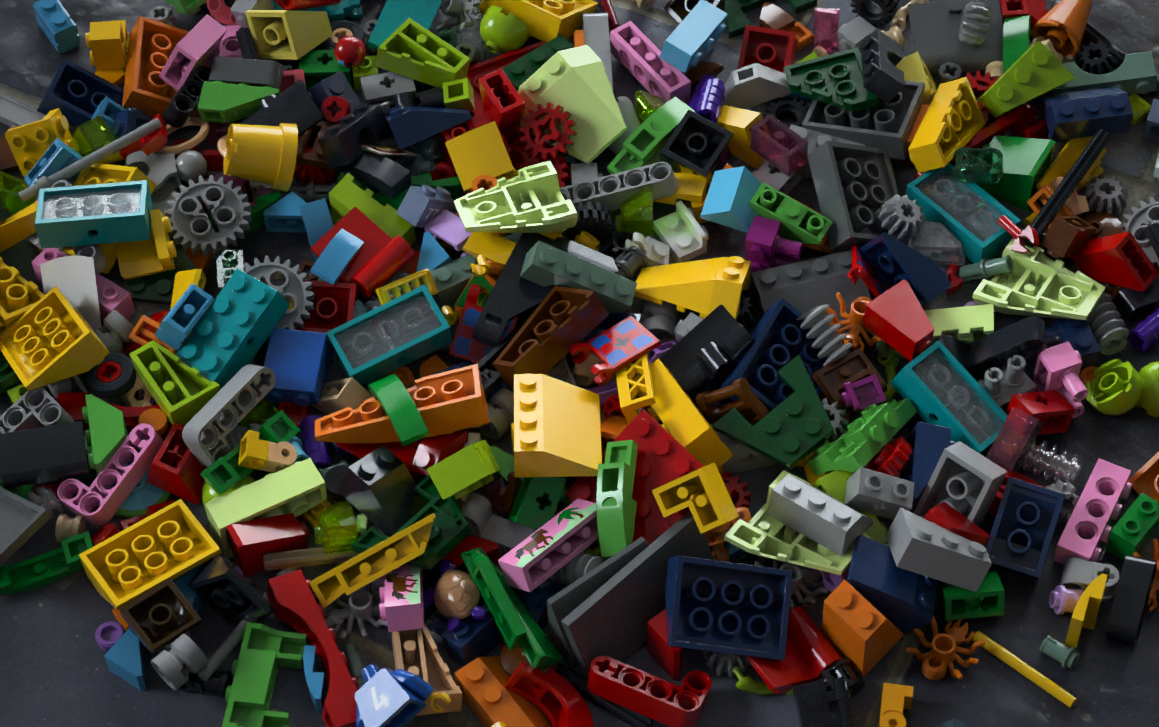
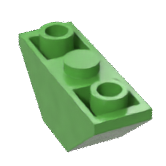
[749,182,833,244]
[82,394,128,475]

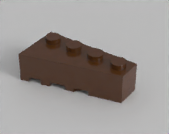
[493,286,609,388]

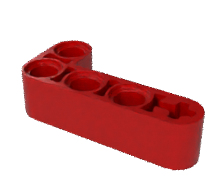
[587,656,712,727]

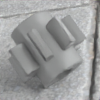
[148,6,178,26]
[1046,480,1080,518]

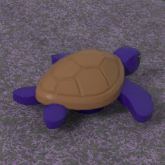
[424,559,487,633]

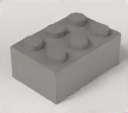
[914,441,1008,527]

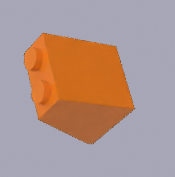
[822,579,904,678]

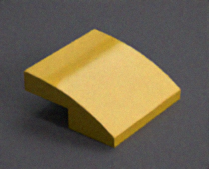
[445,121,514,192]
[1065,574,1108,648]

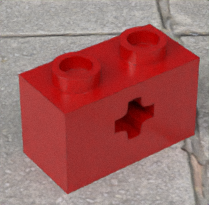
[1006,390,1076,437]

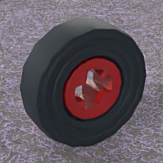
[86,352,136,400]

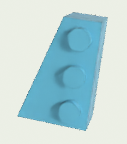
[659,0,728,73]

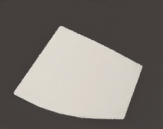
[40,255,102,328]

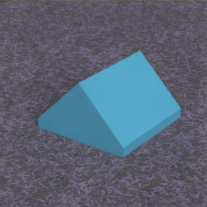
[700,166,762,233]

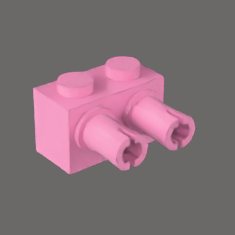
[1033,341,1088,418]

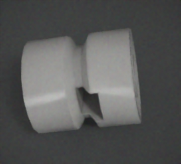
[641,300,677,343]
[94,309,140,353]
[478,388,514,440]
[151,634,208,691]

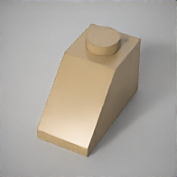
[310,377,373,414]

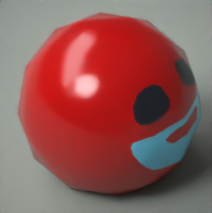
[334,36,366,68]

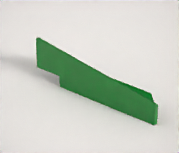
[461,547,563,670]

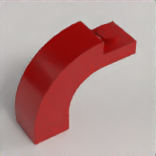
[505,661,594,727]

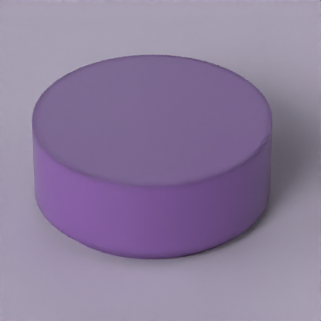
[95,621,125,652]

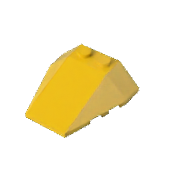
[634,256,752,320]

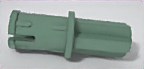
[959,255,1014,282]

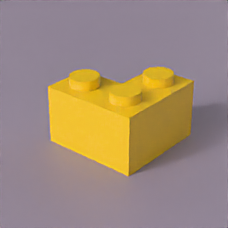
[85,20,129,72]
[652,462,739,534]

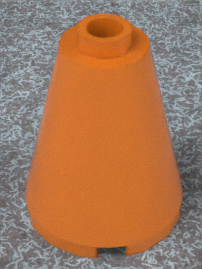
[1031,0,1093,57]

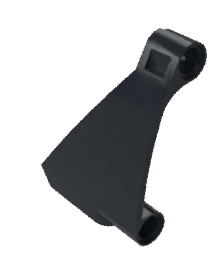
[472,233,618,347]

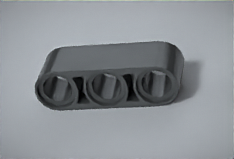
[208,57,284,90]

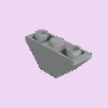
[722,63,793,109]

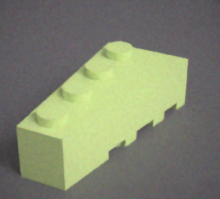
[878,304,994,359]
[205,458,327,559]

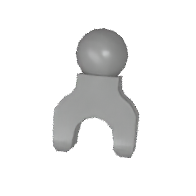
[125,150,207,204]

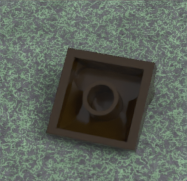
[119,578,202,654]

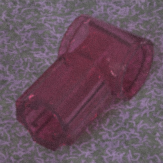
[813,7,840,54]

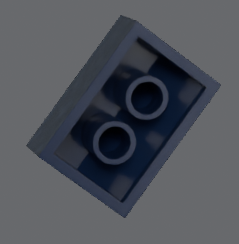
[1040,87,1133,141]

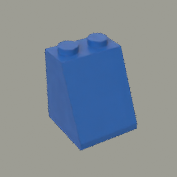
[263,328,334,406]

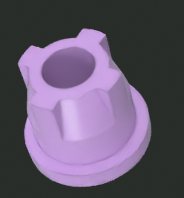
[1049,585,1082,615]

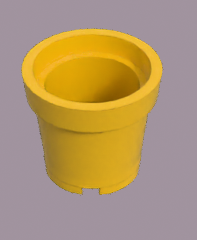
[223,123,298,192]

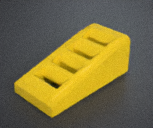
[375,269,438,305]

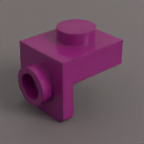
[841,374,886,414]

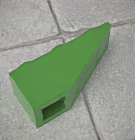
[198,81,280,123]

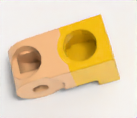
[238,430,297,473]

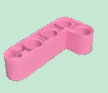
[57,423,163,526]

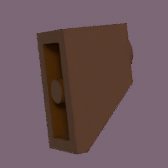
[1041,215,1097,260]

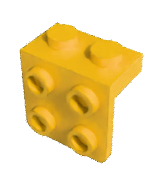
[5,108,79,177]
[115,208,177,280]

